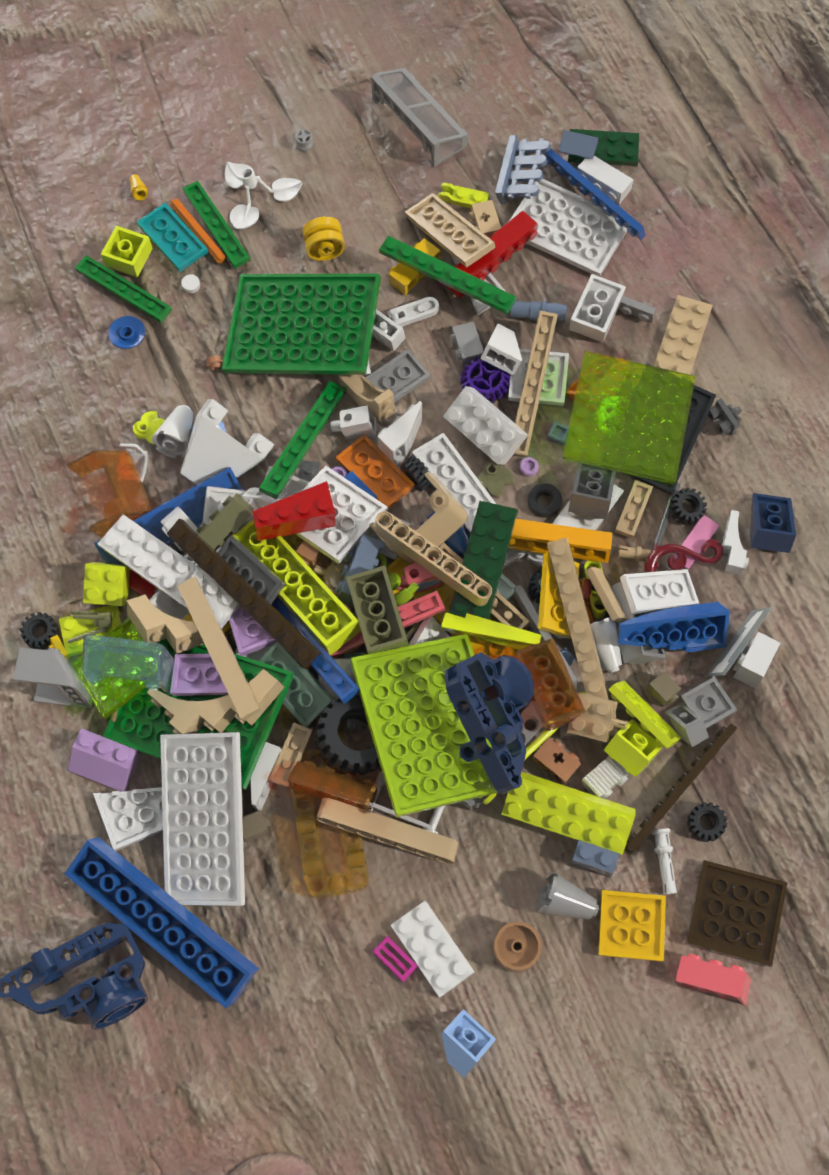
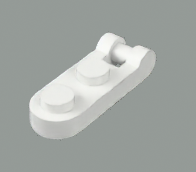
[387,297,439,328]

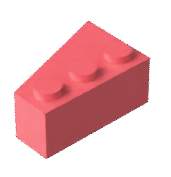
[676,954,751,1006]

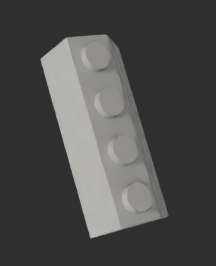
[610,582,666,665]

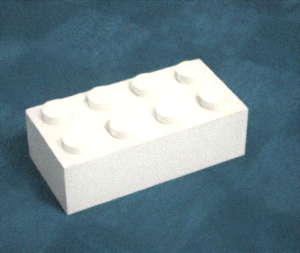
[443,386,528,465]

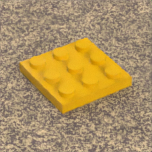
[598,890,666,962]

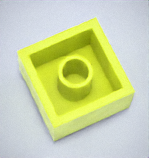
[101,226,153,277]
[83,562,130,606]
[604,719,663,777]

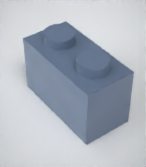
[570,840,619,878]

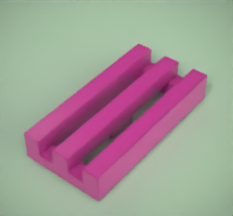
[372,936,418,983]

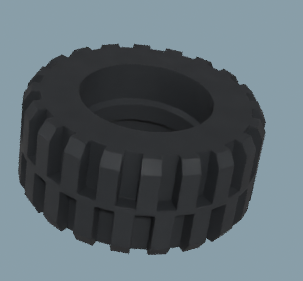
[315,693,380,776]

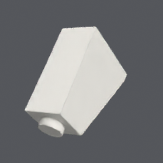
[480,324,522,375]

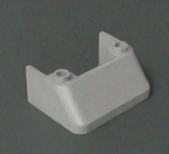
[13,647,93,708]

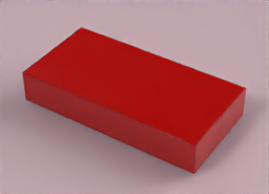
[129,569,156,600]

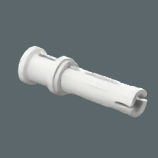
[651,828,677,894]

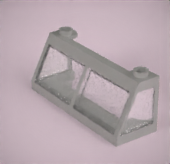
[371,68,468,167]

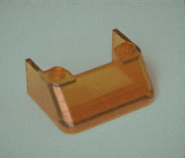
[66,450,151,538]

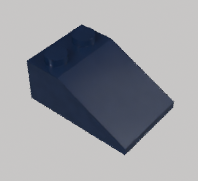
[750,493,796,553]

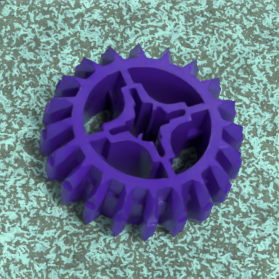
[460,357,511,403]

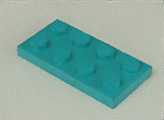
[137,203,209,272]

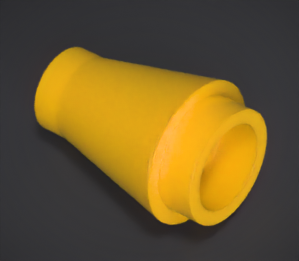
[129,174,148,201]

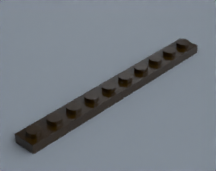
[167,519,321,669]

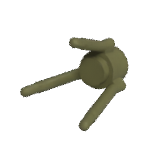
[67,610,112,643]

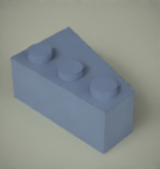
[335,534,385,608]

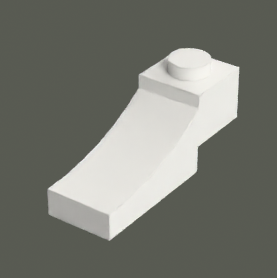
[722,510,749,575]

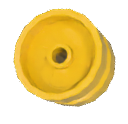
[302,216,345,261]

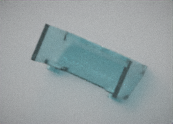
[83,635,174,695]

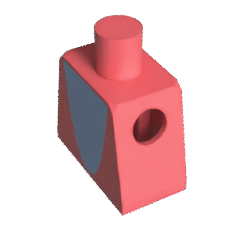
[398,556,444,593]

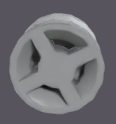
[295,129,313,152]

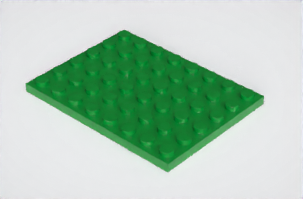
[222,274,381,375]
[102,639,294,790]

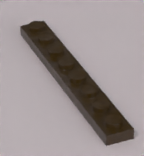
[625,723,737,855]

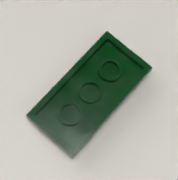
[568,129,639,166]

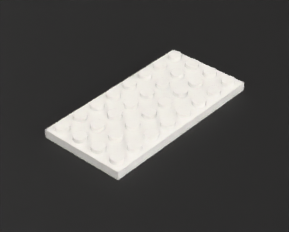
[160,732,245,906]

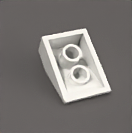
[569,274,626,343]
[251,742,282,812]

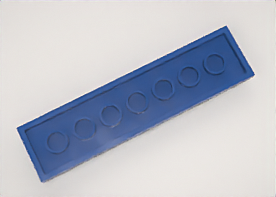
[94,467,243,565]

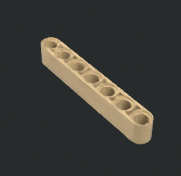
[374,511,492,606]
[316,798,459,864]

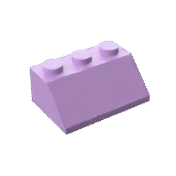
[68,728,141,792]

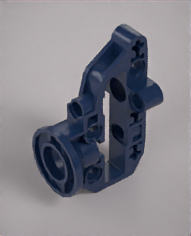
[445,652,534,794]
[0,923,149,1030]

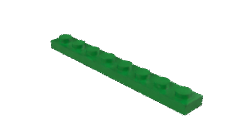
[379,235,517,315]
[259,381,346,500]

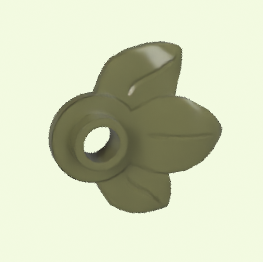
[477,460,515,498]

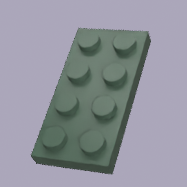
[259,641,334,728]

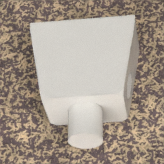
[330,405,376,439]

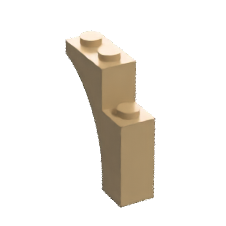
[339,374,395,422]
[127,595,205,653]

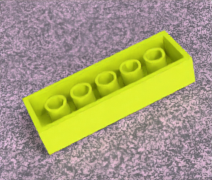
[502,772,636,855]

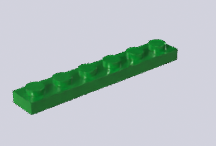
[182,180,250,269]
[75,255,172,323]

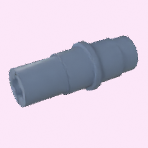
[511,300,567,322]

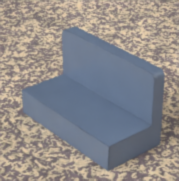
[559,130,598,159]

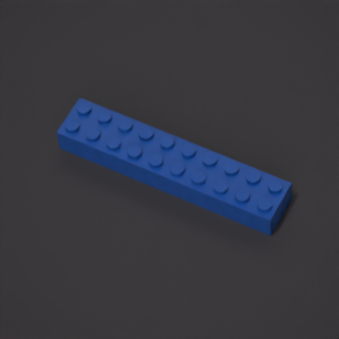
[65,837,259,1009]

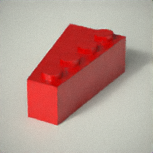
[252,481,336,541]

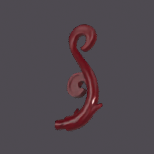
[644,539,724,573]

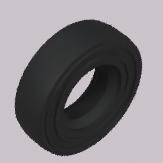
[527,483,562,518]

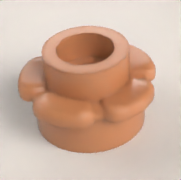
[206,355,223,370]

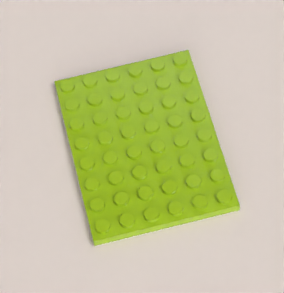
[350,634,498,817]

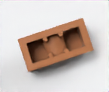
[532,738,581,786]

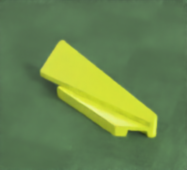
[441,613,541,650]

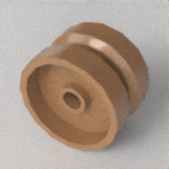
[493,922,542,973]

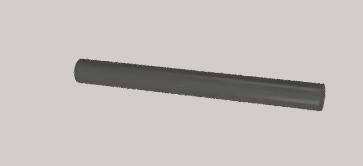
[651,482,681,550]

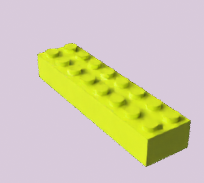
[233,520,361,656]

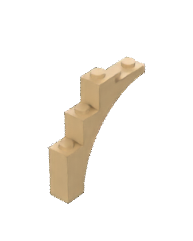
[147,669,284,734]

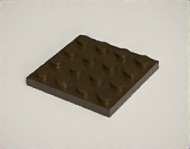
[686,860,788,967]

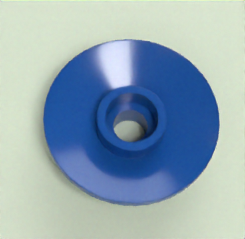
[108,316,145,349]

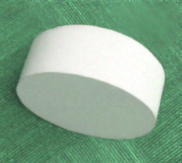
[181,275,200,293]

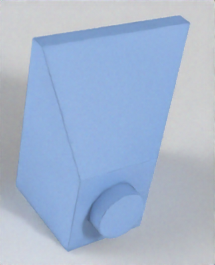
[441,1009,496,1077]

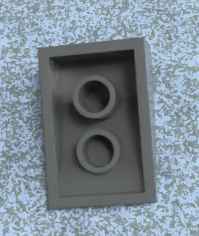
[568,460,617,520]

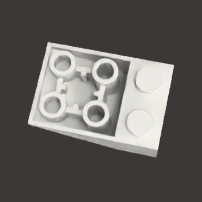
[377,401,422,466]

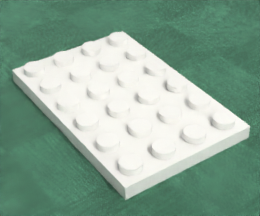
[510,179,627,277]

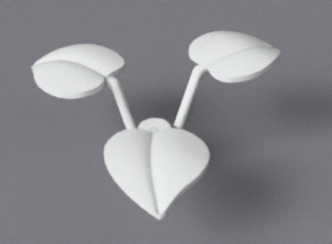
[225,162,302,229]

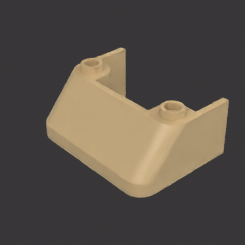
[369,472,468,565]

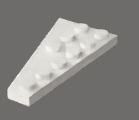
[93,787,163,851]

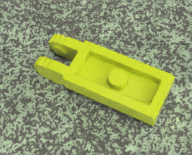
[438,182,489,208]

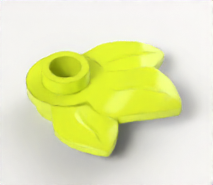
[133,411,165,444]

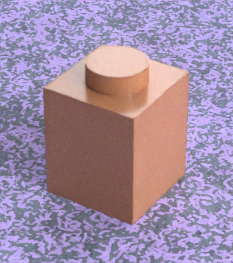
[296,541,324,569]

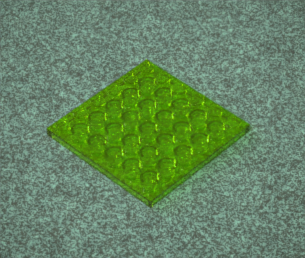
[562,351,696,484]

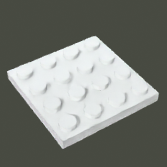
[296,466,387,564]

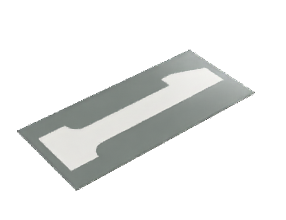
[705,607,773,677]

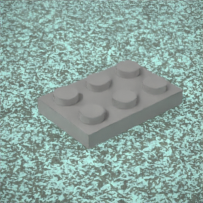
[365,349,431,403]

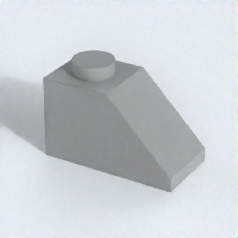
[665,702,709,747]

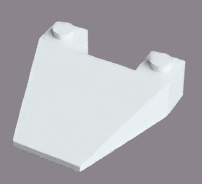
[180,399,274,485]

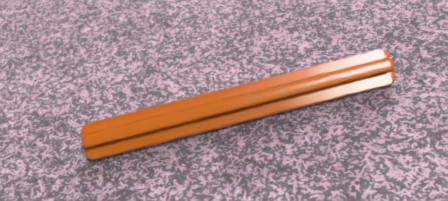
[170,198,226,264]

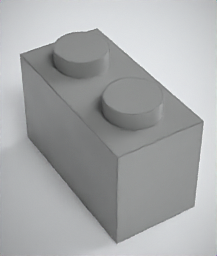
[450,321,484,367]

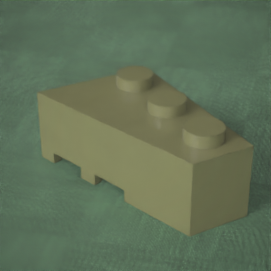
[196,493,254,551]

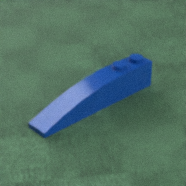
[618,602,730,652]

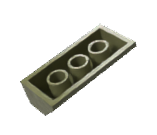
[346,565,409,653]

